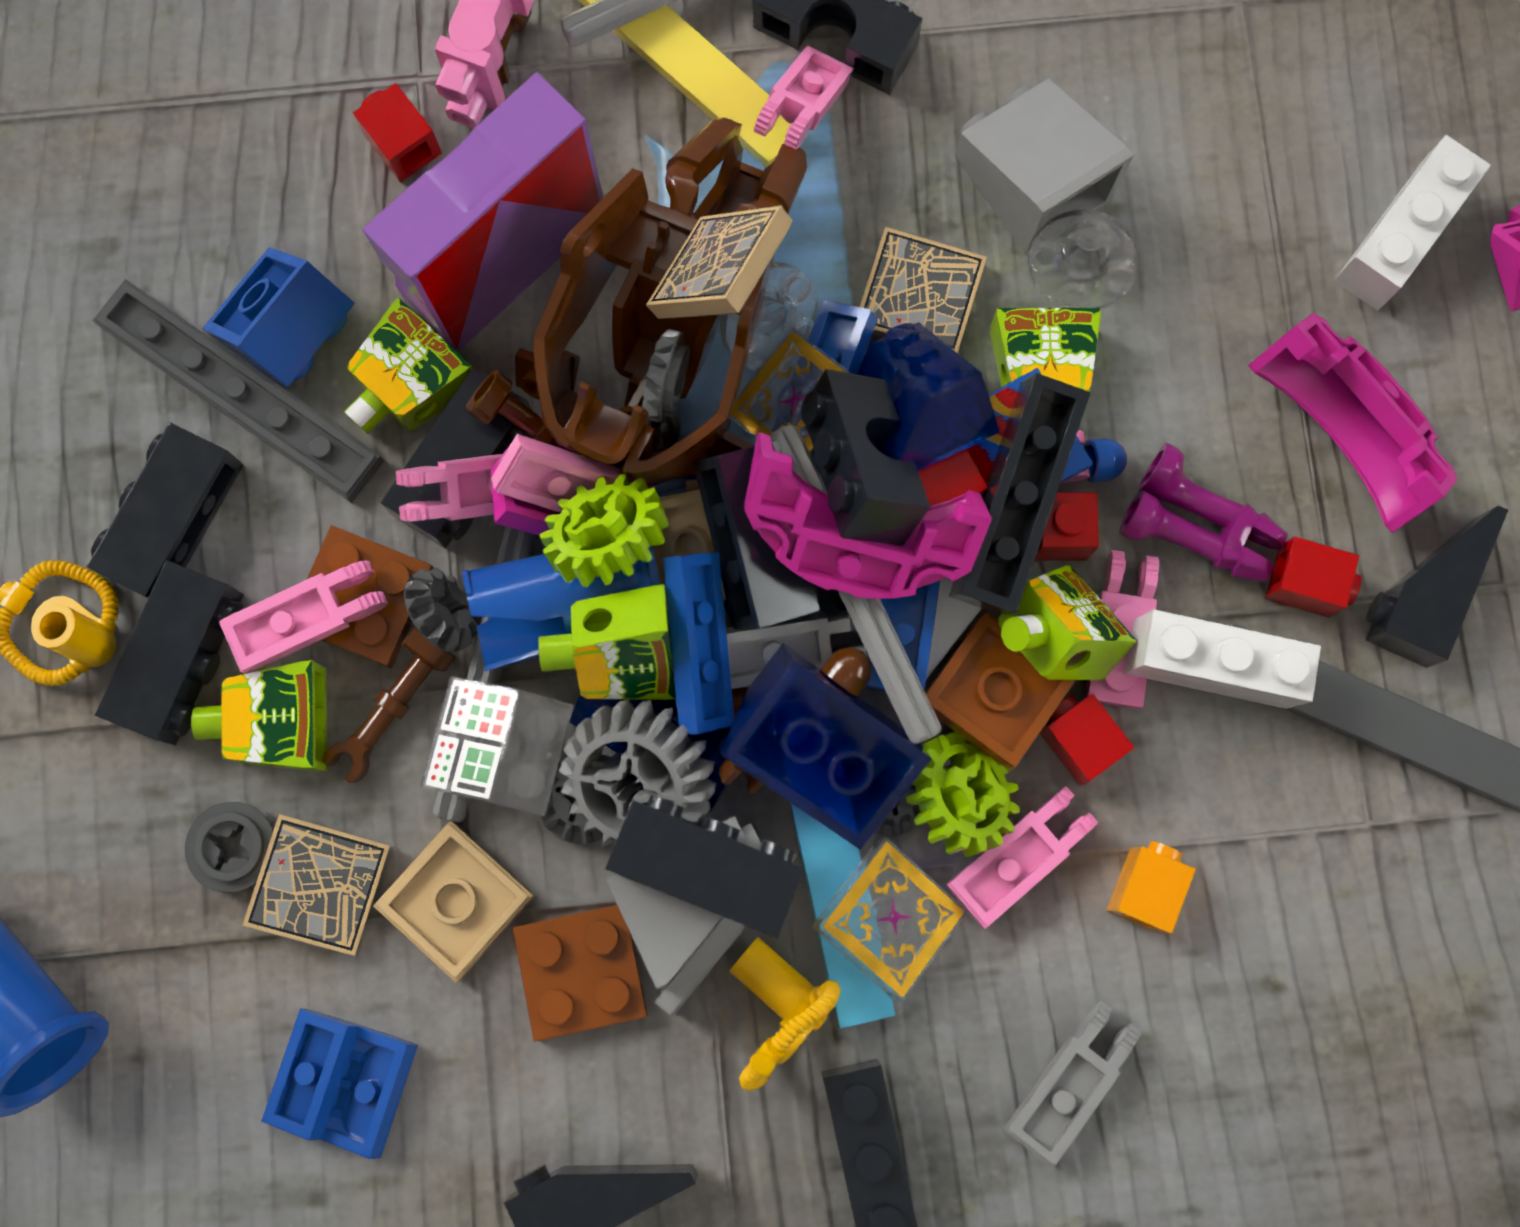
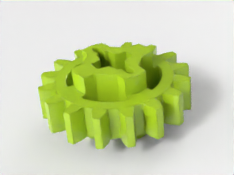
[540,474,669,587]
[905,731,1020,857]

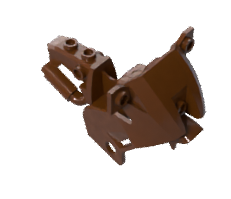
[515,118,807,484]

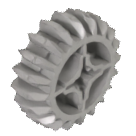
[559,699,716,846]

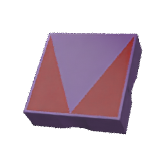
[362,72,603,352]

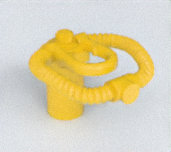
[0,559,120,687]
[729,937,841,1091]

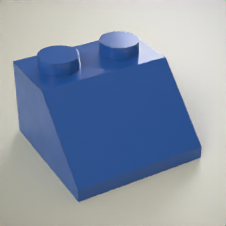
[202,247,355,387]

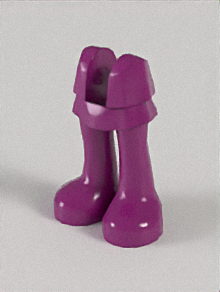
[1119,442,1288,582]

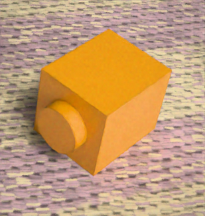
[1106,841,1196,934]

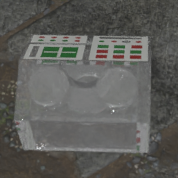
[420,677,574,816]

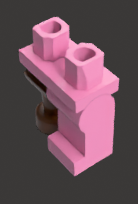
[435,0,535,128]

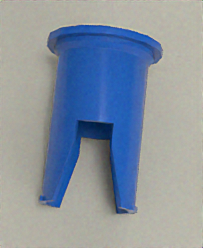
[462,546,670,671]
[0,918,109,1117]

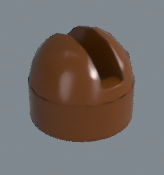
[821,647,871,697]

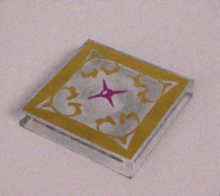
[729,328,852,464]
[812,837,968,1002]

